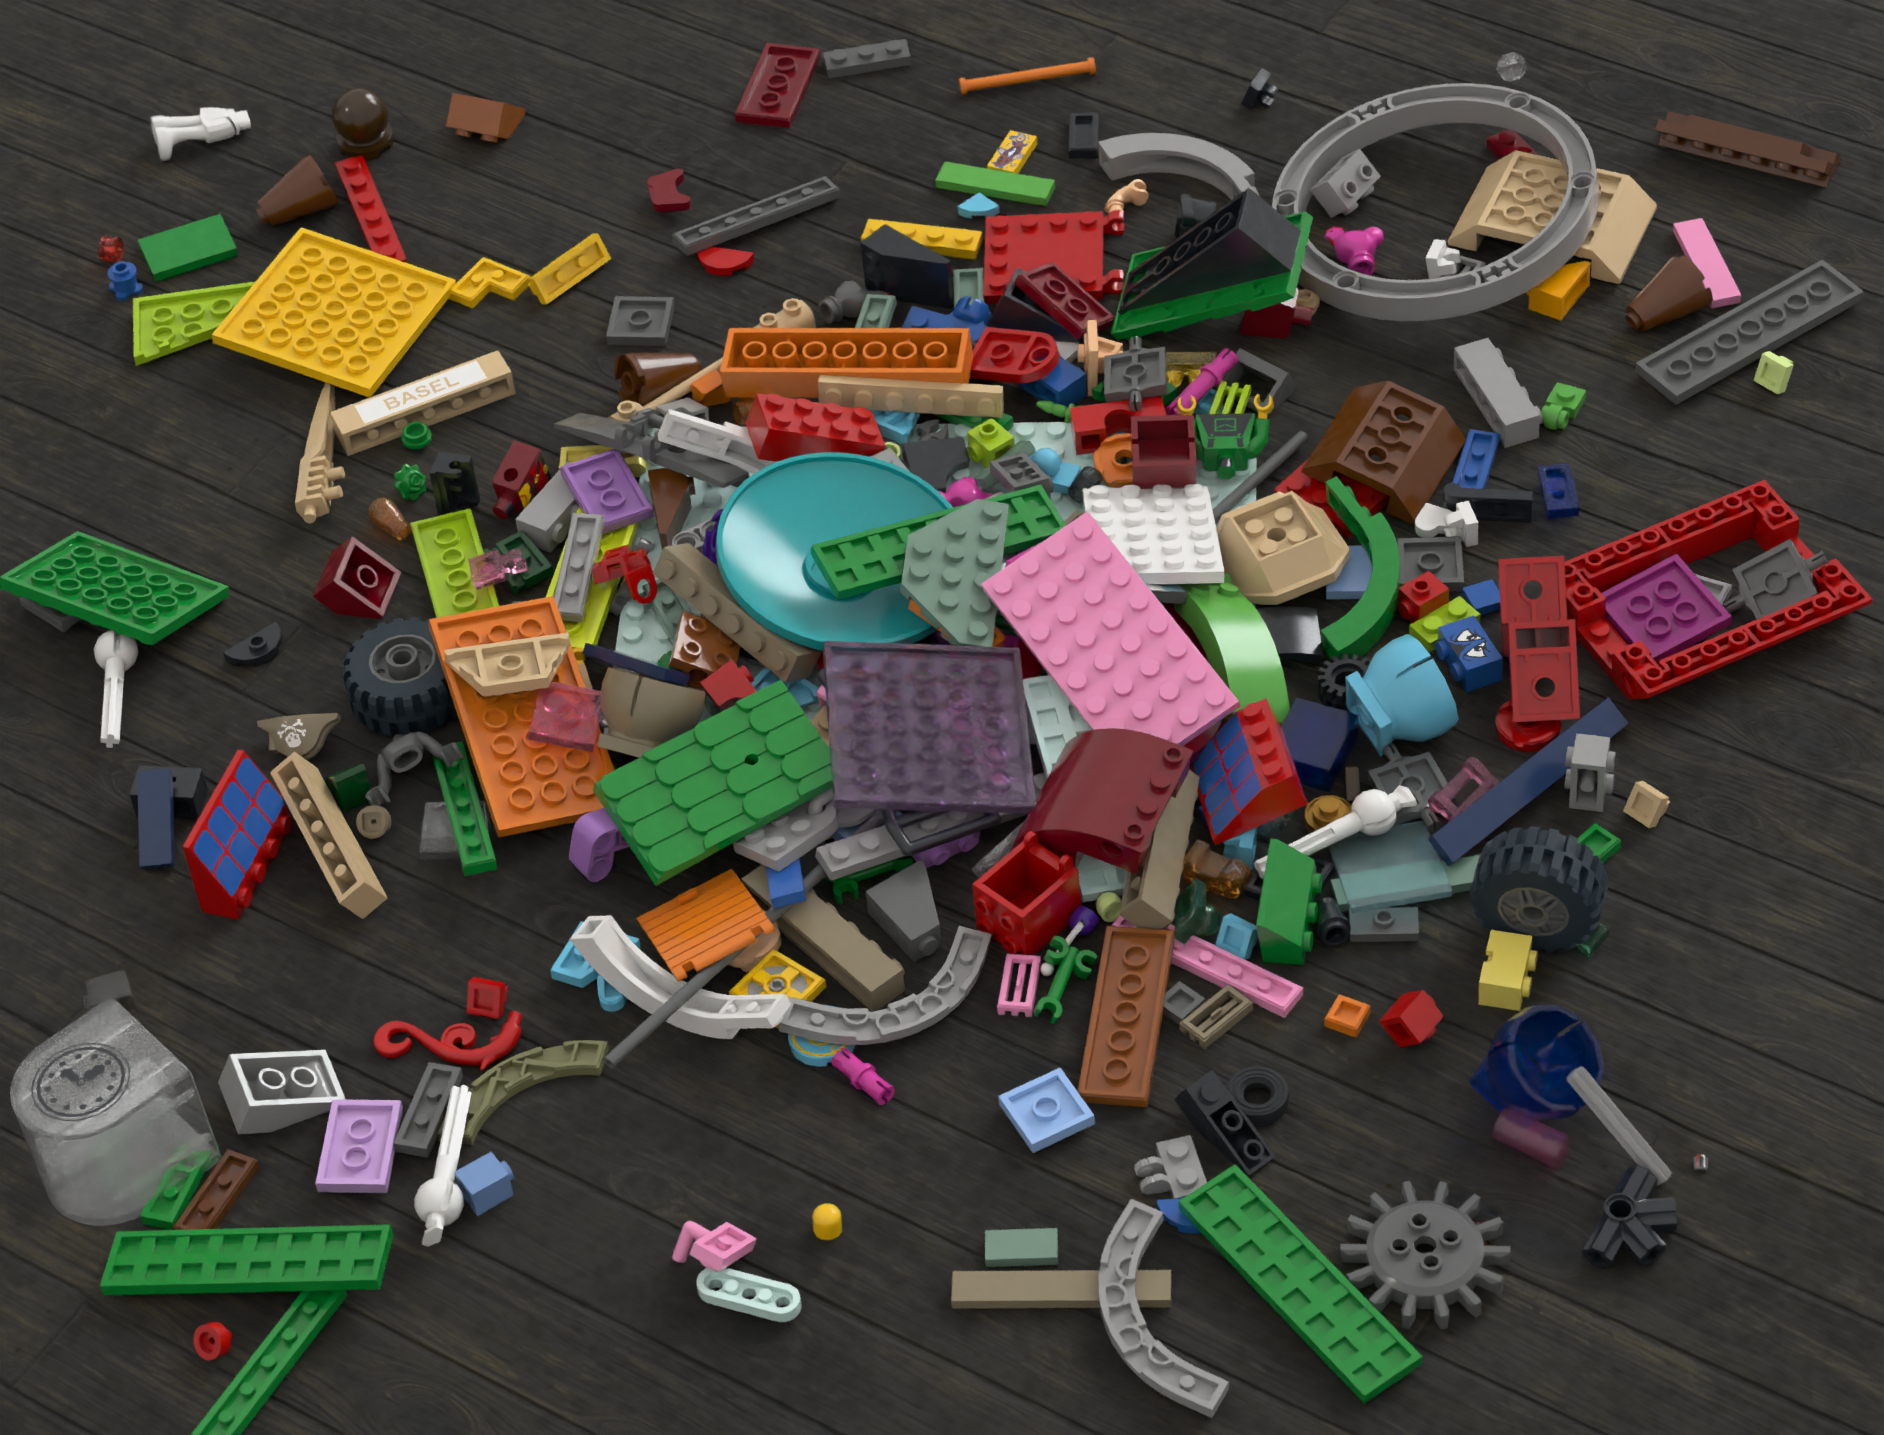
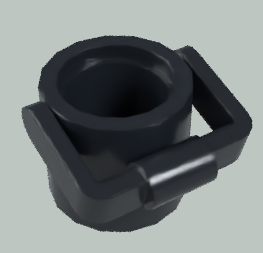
[1175,194,1217,239]

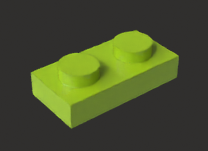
[1409,596,1480,652]

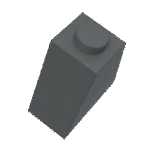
[865,860,942,962]

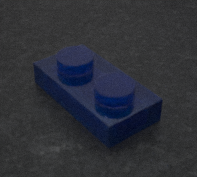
[1537,463,1579,519]

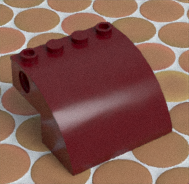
[1012,728,1194,875]

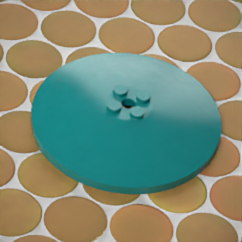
[716,452,953,654]

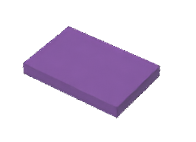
[560,449,654,534]

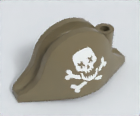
[257,713,341,760]

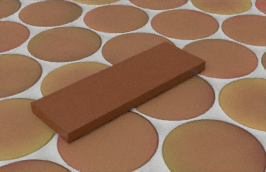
[1078,926,1175,1107]

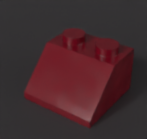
[312,536,401,619]

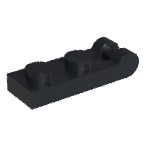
[1443,483,1533,523]

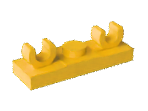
[528,233,611,304]

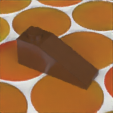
[648,468,696,551]

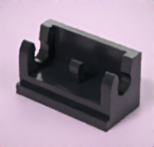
[429,452,481,516]

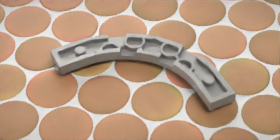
[779,926,992,1045]
[1098,1199,1229,1418]

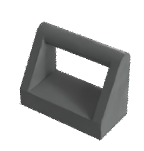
[1216,348,1298,416]

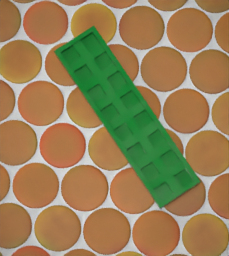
[810,485,1066,600]
[1179,1164,1422,1404]
[100,1225,393,1296]

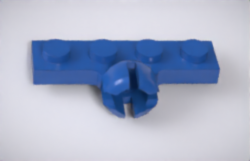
[902,296,991,343]

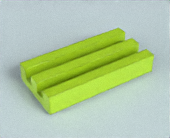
[1209,381,1251,414]

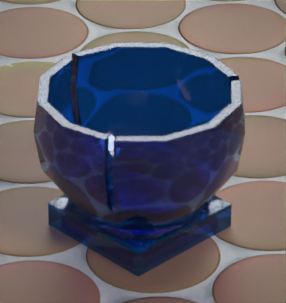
[1469,1005,1605,1130]

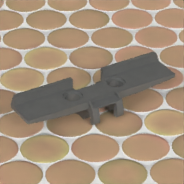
[554,408,749,488]

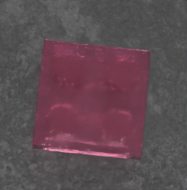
[528,682,602,752]

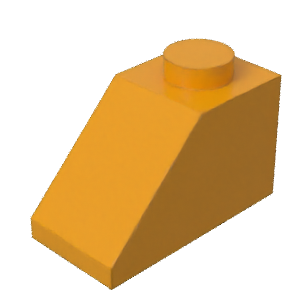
[1526,261,1591,321]

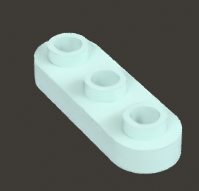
[697,1268,801,1322]

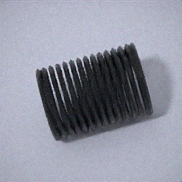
[1068,466,1102,503]

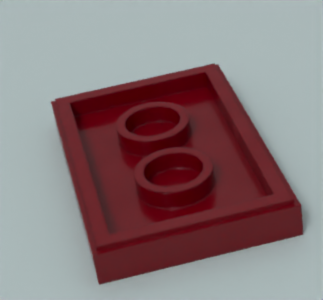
[1014,262,1115,340]

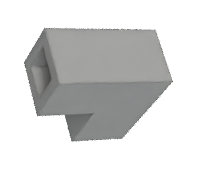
[656,397,709,421]

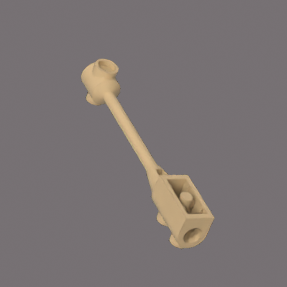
[608,299,816,422]

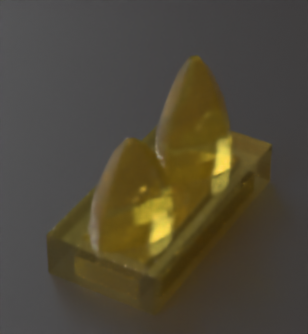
[1166,352,1217,387]

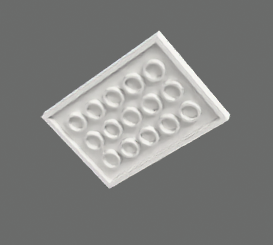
[1082,484,1224,584]

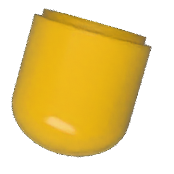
[813,1203,842,1240]

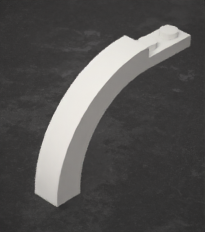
[657,409,776,474]
[570,915,792,1039]

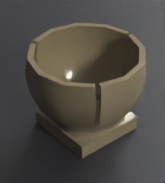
[597,667,706,758]

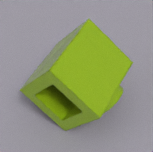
[967,418,1015,468]

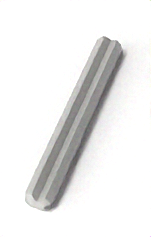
[1567,1066,1672,1186]

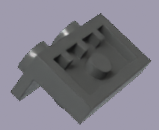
[990,452,1054,500]

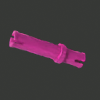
[1165,348,1238,415]

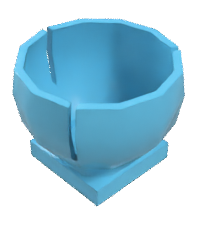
[1346,634,1459,757]

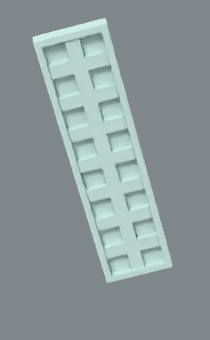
[1020,675,1128,902]

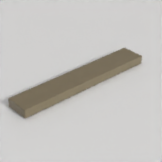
[951,1270,1171,1309]

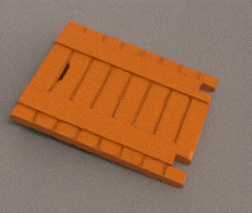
[637,869,776,982]

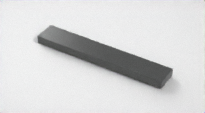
[672,176,841,256]

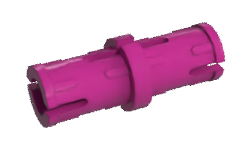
[832,1048,895,1105]

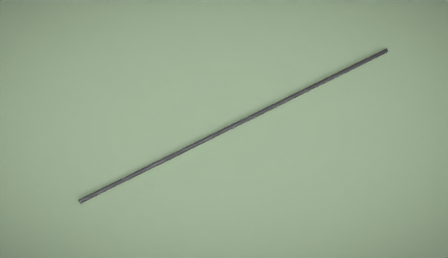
[603,431,1308,1069]

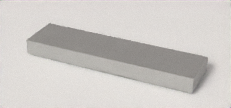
[554,513,605,622]

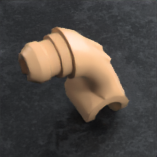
[1105,179,1148,216]

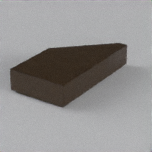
[1343,764,1360,801]

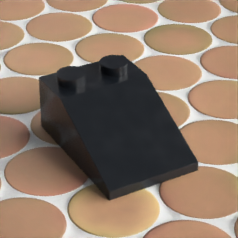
[860,224,954,308]
[989,267,1084,343]

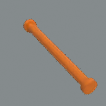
[959,57,1096,95]

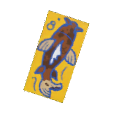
[987,130,1037,174]

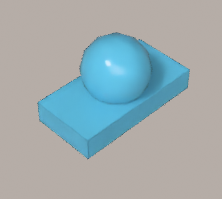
[1029,448,1081,494]

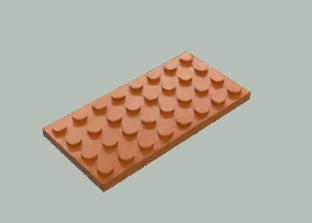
[429,596,614,838]

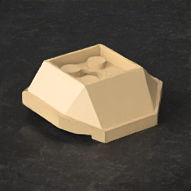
[1216,491,1351,605]

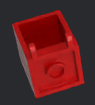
[972,831,1081,956]

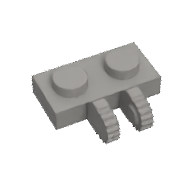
[1134,1135,1207,1199]

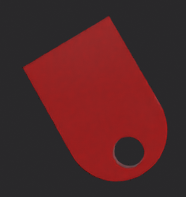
[969,327,1060,383]

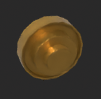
[1305,795,1351,833]

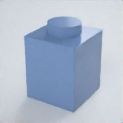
[455,1152,514,1216]

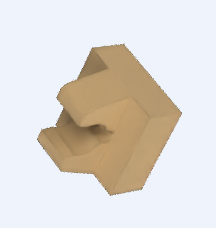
[1623,781,1670,828]

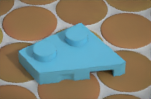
[870,410,921,445]

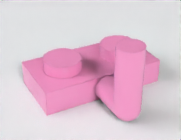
[672,1221,757,1271]

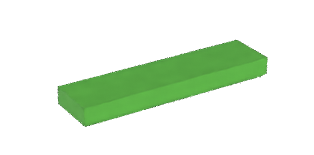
[935,162,1055,206]

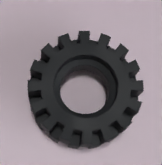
[1318,654,1369,715]

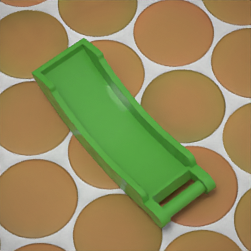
[1174,573,1290,728]

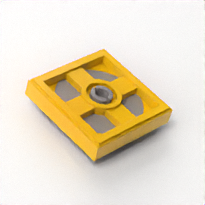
[729,949,826,1029]

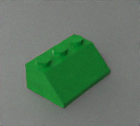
[1256,839,1322,965]

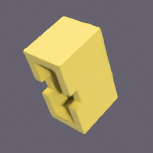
[1478,930,1538,1011]

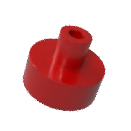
[193,1322,232,1361]

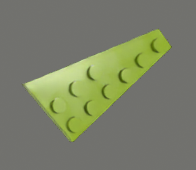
[133,282,255,366]

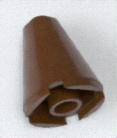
[256,155,339,227]
[1625,254,1713,332]
[614,353,702,406]

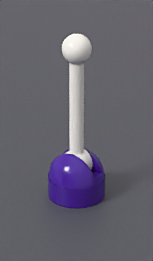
[1040,906,1099,976]

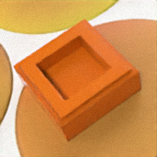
[1324,994,1371,1038]

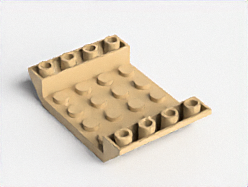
[1448,151,1657,284]

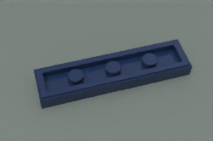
[583,643,690,686]

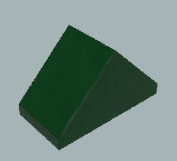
[323,764,371,813]

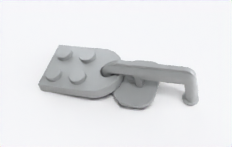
[733,746,900,872]

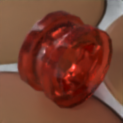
[98,235,124,263]

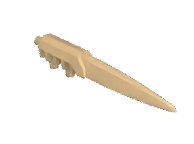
[295,382,345,523]

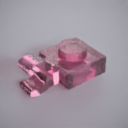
[468,549,528,590]

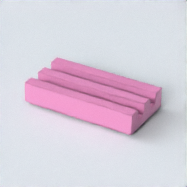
[997,954,1041,1017]

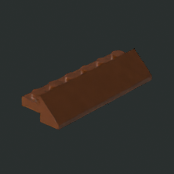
[1655,111,1842,188]

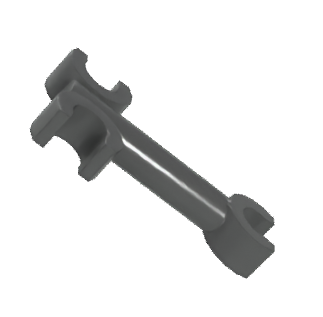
[609,537,652,617]

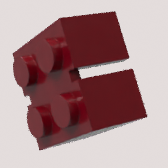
[1130,415,1197,489]

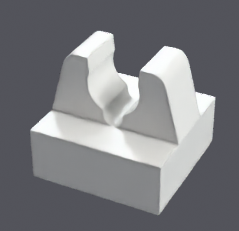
[1425,239,1461,279]
[1444,501,1478,547]

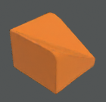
[691,369,731,406]

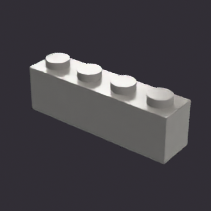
[1454,338,1542,448]

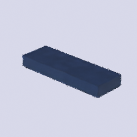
[137,768,175,870]

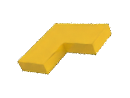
[449,257,530,309]

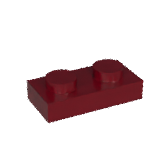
[1487,129,1540,160]

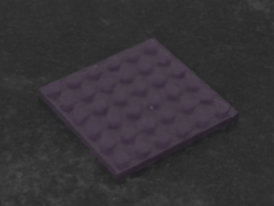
[823,641,1036,814]

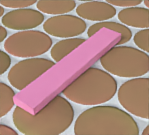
[1111,916,1303,1018]

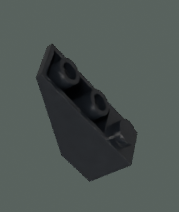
[1174,1070,1276,1177]

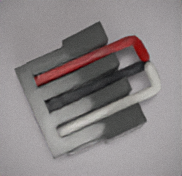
[1693,1155,1708,1171]

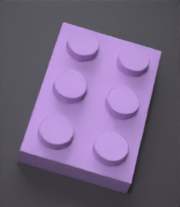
[315,1099,403,1193]

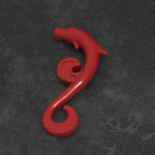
[373,1011,523,1071]

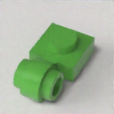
[1541,382,1586,431]

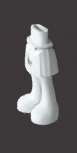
[150,108,251,161]

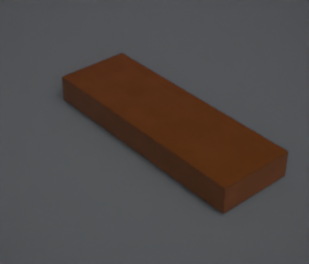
[172,1149,260,1230]

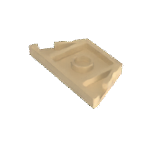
[444,633,570,697]

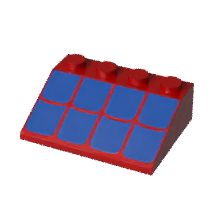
[1189,698,1308,845]
[183,750,293,920]

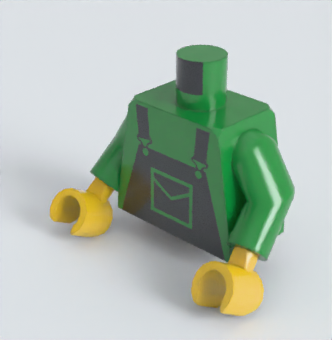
[1177,394,1274,480]

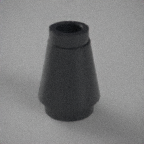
[1317,898,1351,946]

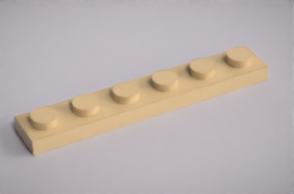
[818,375,1003,418]

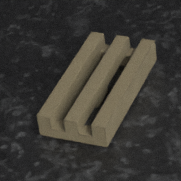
[1179,984,1253,1049]

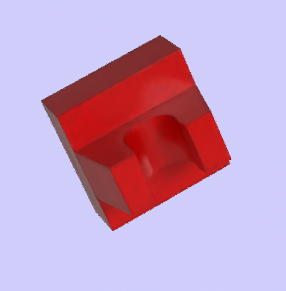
[467,977,508,1019]

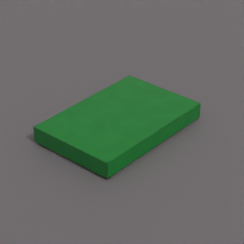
[138,214,238,282]

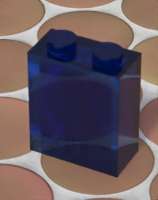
[1281,698,1358,792]

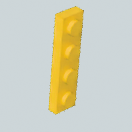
[861,219,983,260]

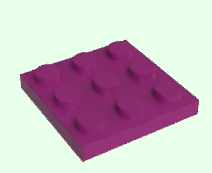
[1601,554,1732,664]

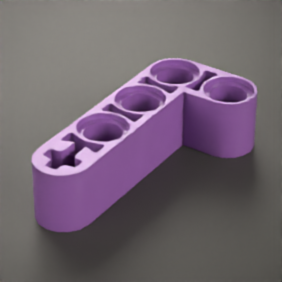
[569,808,630,882]

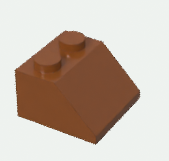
[446,93,526,143]

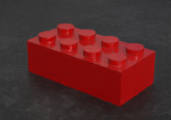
[745,393,885,462]

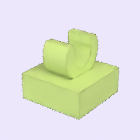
[1753,351,1793,394]

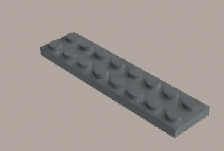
[1635,260,1864,405]

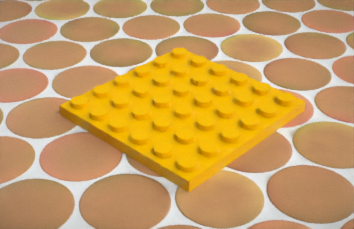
[212,228,456,398]

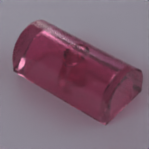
[1492,1108,1569,1169]

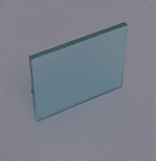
[1328,821,1453,913]

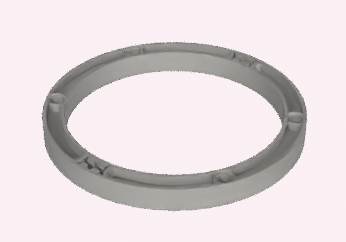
[1272,83,1599,321]

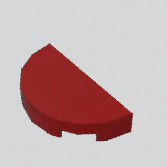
[697,247,755,276]

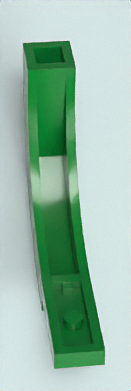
[1321,476,1401,661]

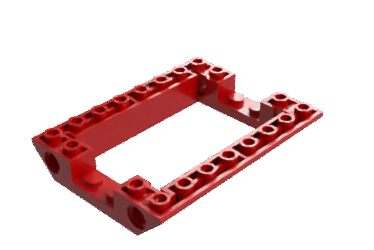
[1564,480,1873,700]

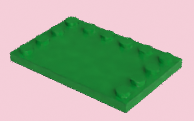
[0,531,229,645]

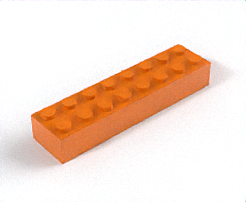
[720,328,973,398]

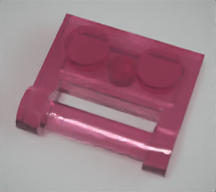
[1428,757,1499,822]

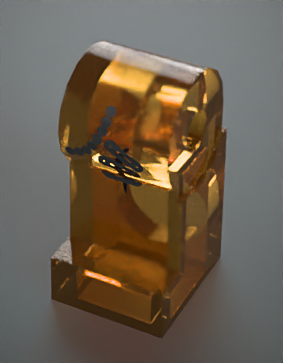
[1183,839,1252,898]

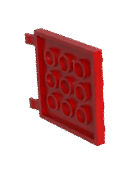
[983,210,1124,304]

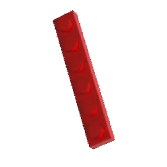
[335,155,407,263]

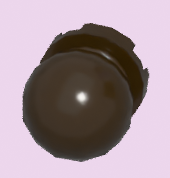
[332,87,394,161]

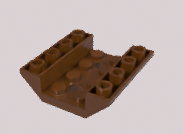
[1301,381,1466,525]

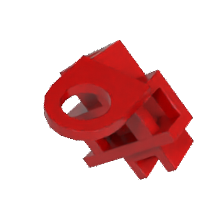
[592,544,657,604]

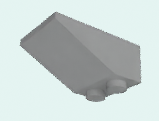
[218,1050,346,1134]

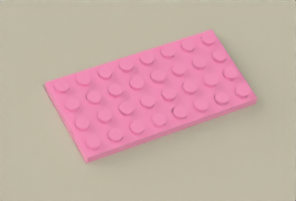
[981,511,1240,746]

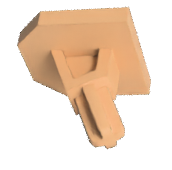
[1078,320,1124,396]

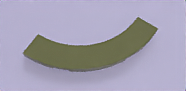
[437,1040,609,1145]

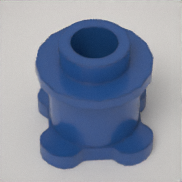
[108,261,143,301]

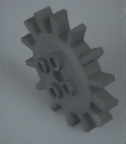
[1340,1181,1510,1330]

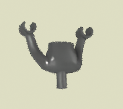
[365,731,465,806]

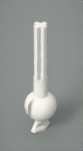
[94,630,138,748]
[1254,785,1417,879]
[414,1085,472,1247]

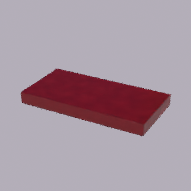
[735,43,821,128]

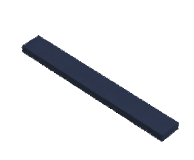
[1428,697,1629,866]

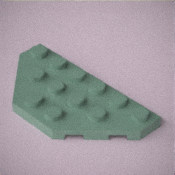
[900,499,1009,656]

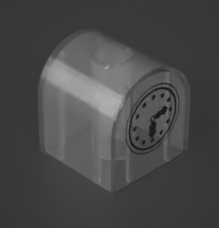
[10,996,222,1226]

